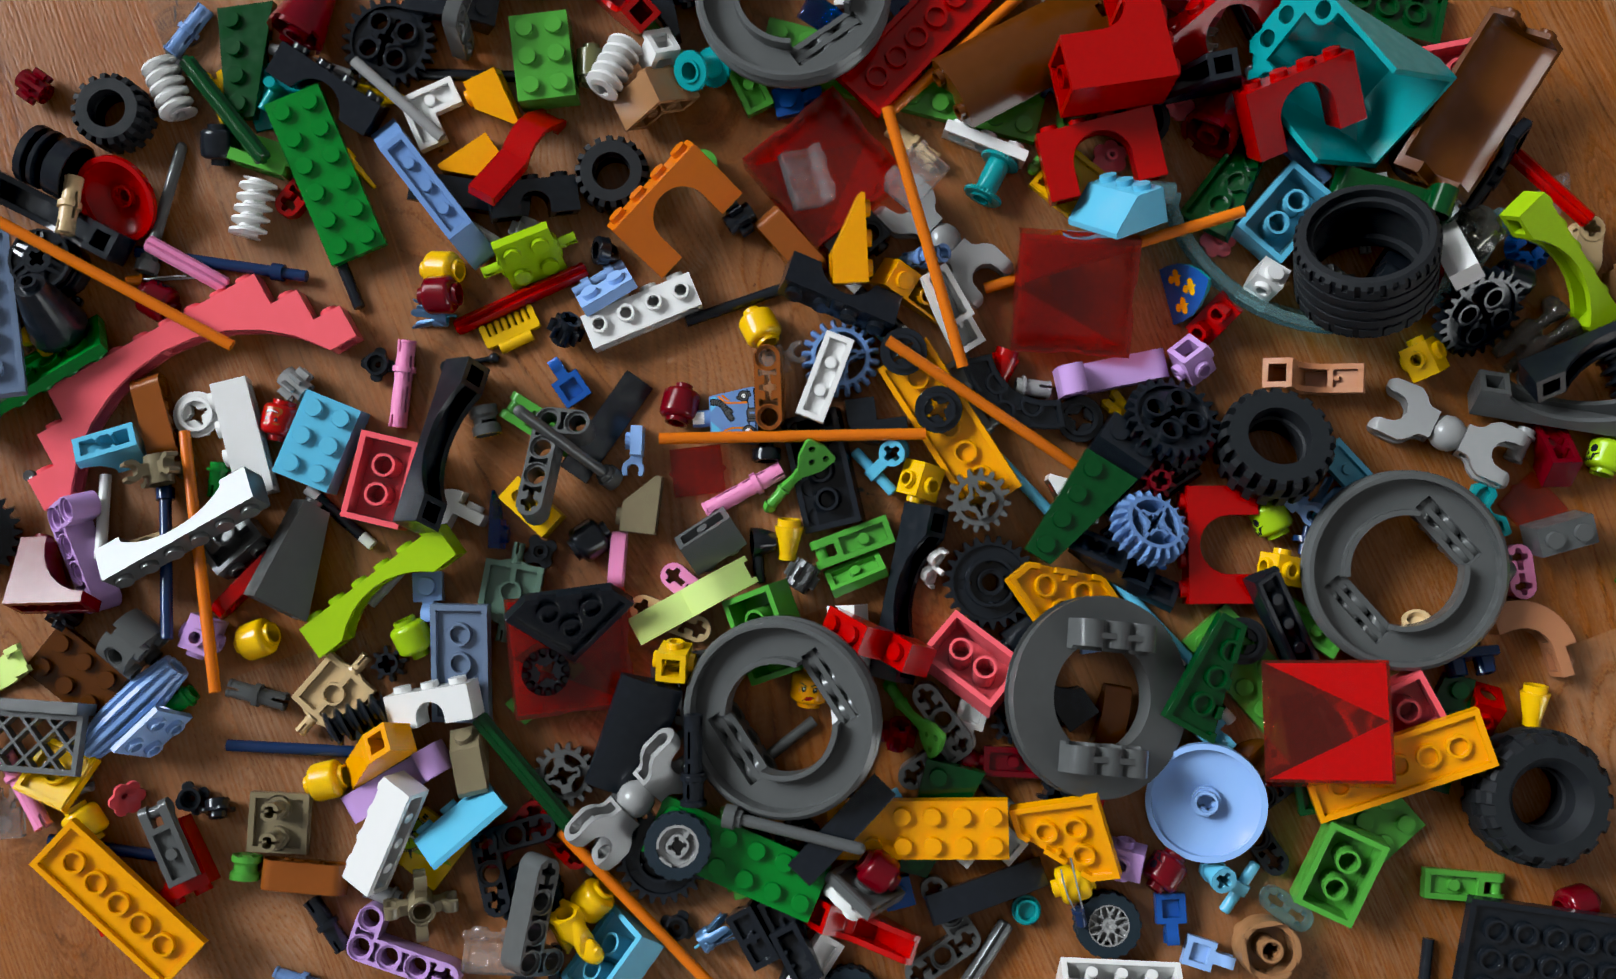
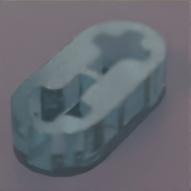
[1259,885,1314,932]

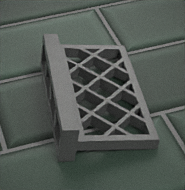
[0,697,97,777]

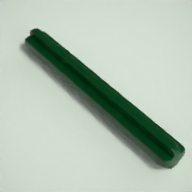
[179,55,271,164]
[472,712,574,833]

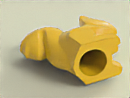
[549,899,605,965]

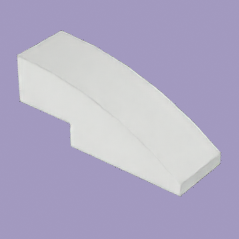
[1441,220,1486,291]
[920,262,986,353]

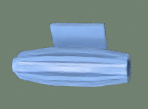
[84,655,193,759]

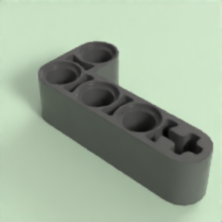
[516,407,596,526]
[501,851,564,977]

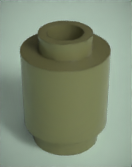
[576,43,602,88]

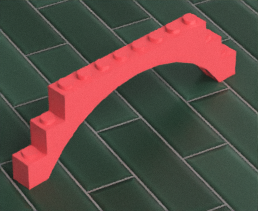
[28,274,364,511]

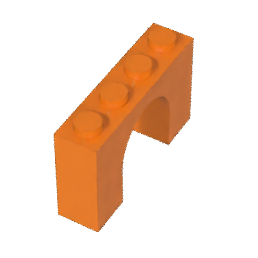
[606,140,742,278]

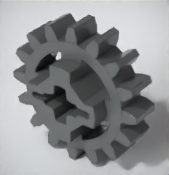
[946,467,1011,533]
[534,741,594,807]

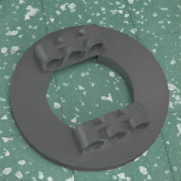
[695,0,891,89]
[1300,470,1510,671]
[1004,596,1185,800]
[683,615,883,821]

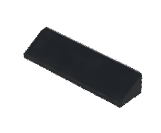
[561,370,653,484]
[1243,566,1321,663]

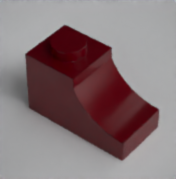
[1531,424,1583,487]

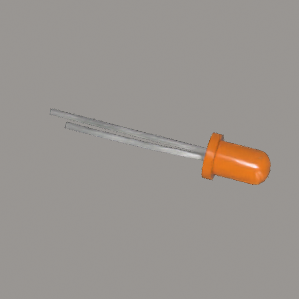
[124,273,195,286]

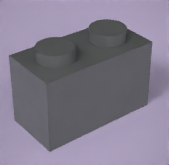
[674,506,747,576]
[1519,510,1599,558]

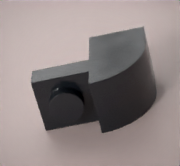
[844,396,908,446]

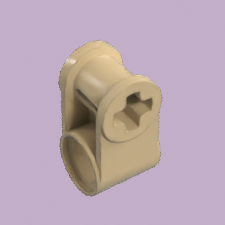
[1568,216,1606,273]

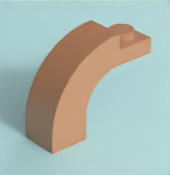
[1262,357,1366,396]
[1488,600,1576,678]

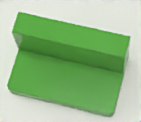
[226,135,293,182]

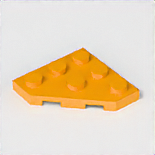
[1004,561,1119,622]
[1008,793,1122,882]

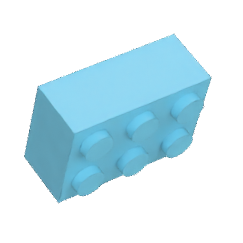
[1231,160,1331,264]
[272,389,370,495]

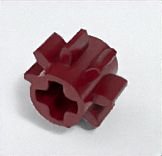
[15,67,54,106]
[1139,463,1177,498]
[881,716,917,753]

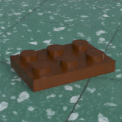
[28,626,130,723]

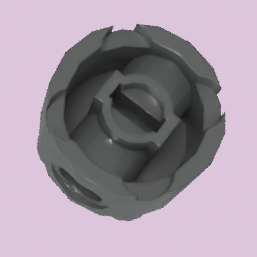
[95,608,169,681]

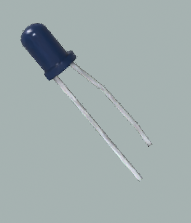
[1060,858,1087,928]

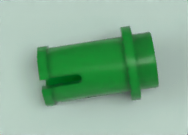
[206,461,231,497]
[165,685,200,711]

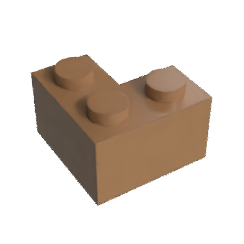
[612,65,701,131]

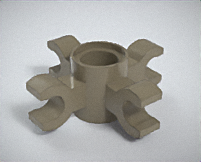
[120,451,198,489]
[383,868,459,943]

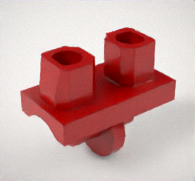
[1185,290,1243,346]

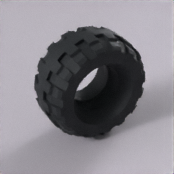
[1460,726,1614,869]

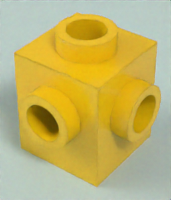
[1398,334,1450,384]
[896,458,946,504]
[1257,547,1301,588]
[652,638,697,684]

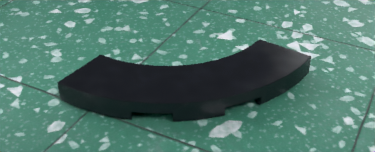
[1455,117,1533,231]
[963,354,1067,430]

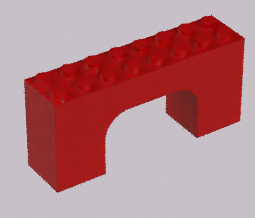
[1048,0,1181,118]

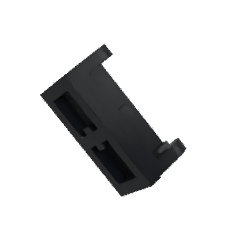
[725,899,780,972]

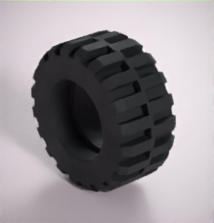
[1212,388,1336,506]

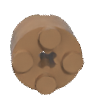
[1232,913,1302,979]

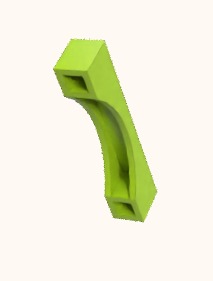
[1499,191,1616,336]
[299,523,467,658]

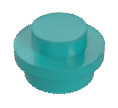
[1011,894,1041,925]

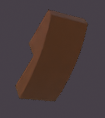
[1089,683,1132,744]

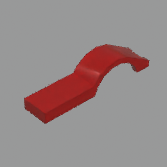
[468,108,567,206]

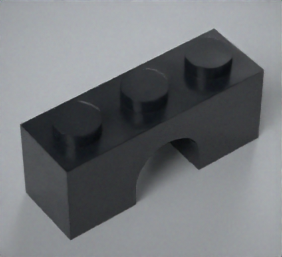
[488,171,581,224]

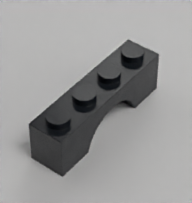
[265,40,390,138]
[777,251,903,338]
[998,613,1099,732]

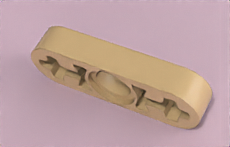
[629,595,712,642]

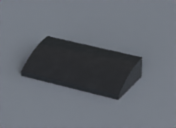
[781,406,866,534]
[585,672,683,794]

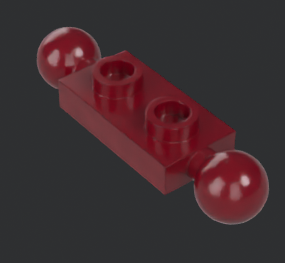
[957,745,1040,779]

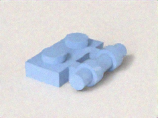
[571,260,638,317]

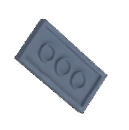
[430,603,493,723]

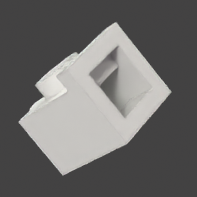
[638,27,681,69]
[1240,256,1291,308]

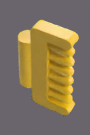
[479,304,541,354]

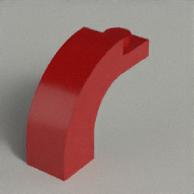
[595,0,661,34]

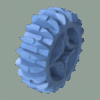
[801,319,880,398]
[1109,490,1189,569]

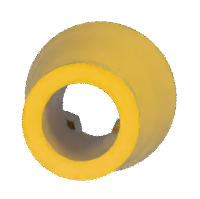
[774,517,804,561]
[1519,682,1551,727]

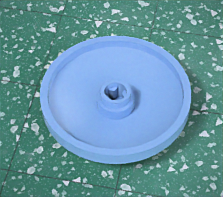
[1145,742,1268,863]

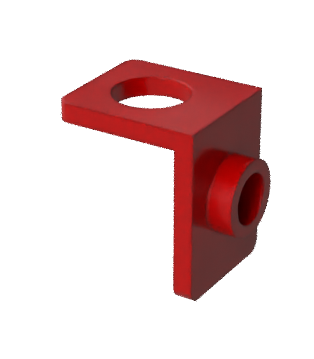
[1473,681,1507,737]

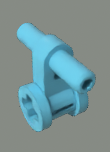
[851,440,910,496]
[1199,860,1260,914]

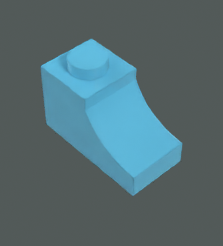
[71,422,147,473]

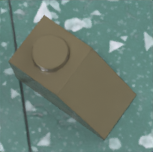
[615,475,664,536]
[449,726,489,799]

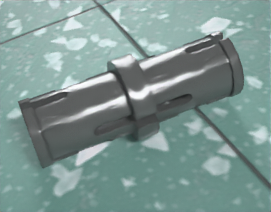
[225,678,290,711]

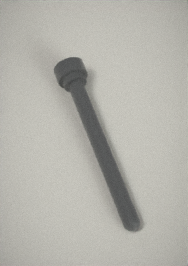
[133,142,188,277]
[513,405,623,491]
[721,803,866,855]

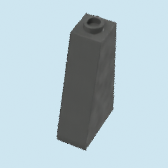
[243,497,330,622]

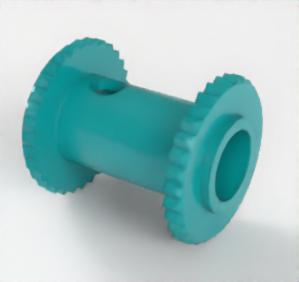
[674,46,731,92]
[964,149,1019,208]

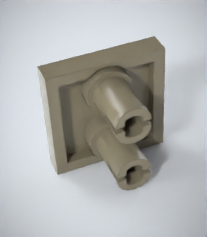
[246,790,313,855]

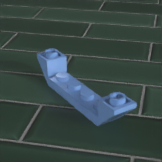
[371,118,495,271]

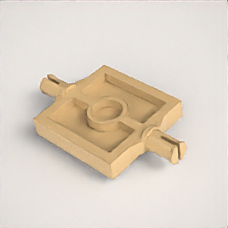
[291,652,377,736]

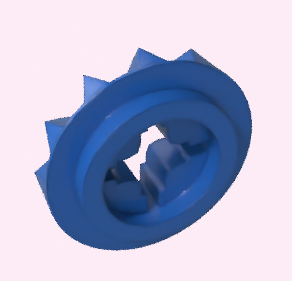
[1504,233,1550,270]

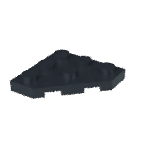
[504,582,634,662]

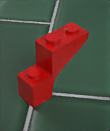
[823,605,937,678]
[803,896,921,966]

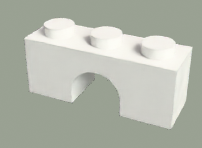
[383,675,485,729]

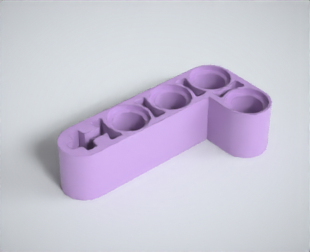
[1052,348,1169,400]
[47,490,122,614]
[341,739,452,824]
[346,900,465,979]

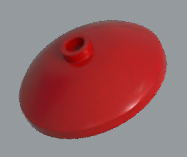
[78,155,157,240]

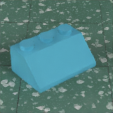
[1068,172,1168,240]
[413,783,509,871]
[560,903,665,979]

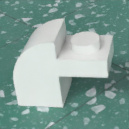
[441,489,490,529]

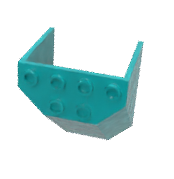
[1248,0,1457,168]

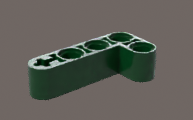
[1329,165,1459,226]

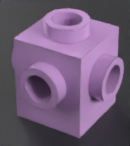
[1167,333,1216,386]
[177,612,229,660]
[1112,836,1148,884]

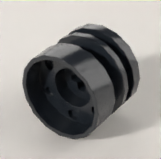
[12,125,96,199]
[7,228,92,298]

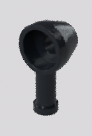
[749,528,777,583]

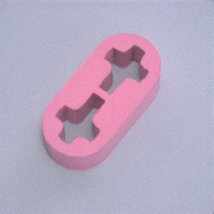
[607,531,628,588]
[1507,544,1537,599]
[660,562,699,594]

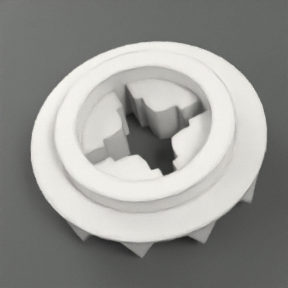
[173,391,218,438]

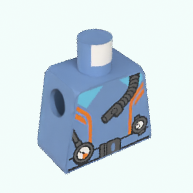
[692,387,759,445]

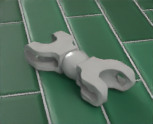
[873,174,1014,309]
[1366,378,1529,489]
[564,728,684,870]

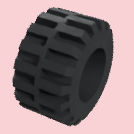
[71,73,158,154]
[575,135,651,215]

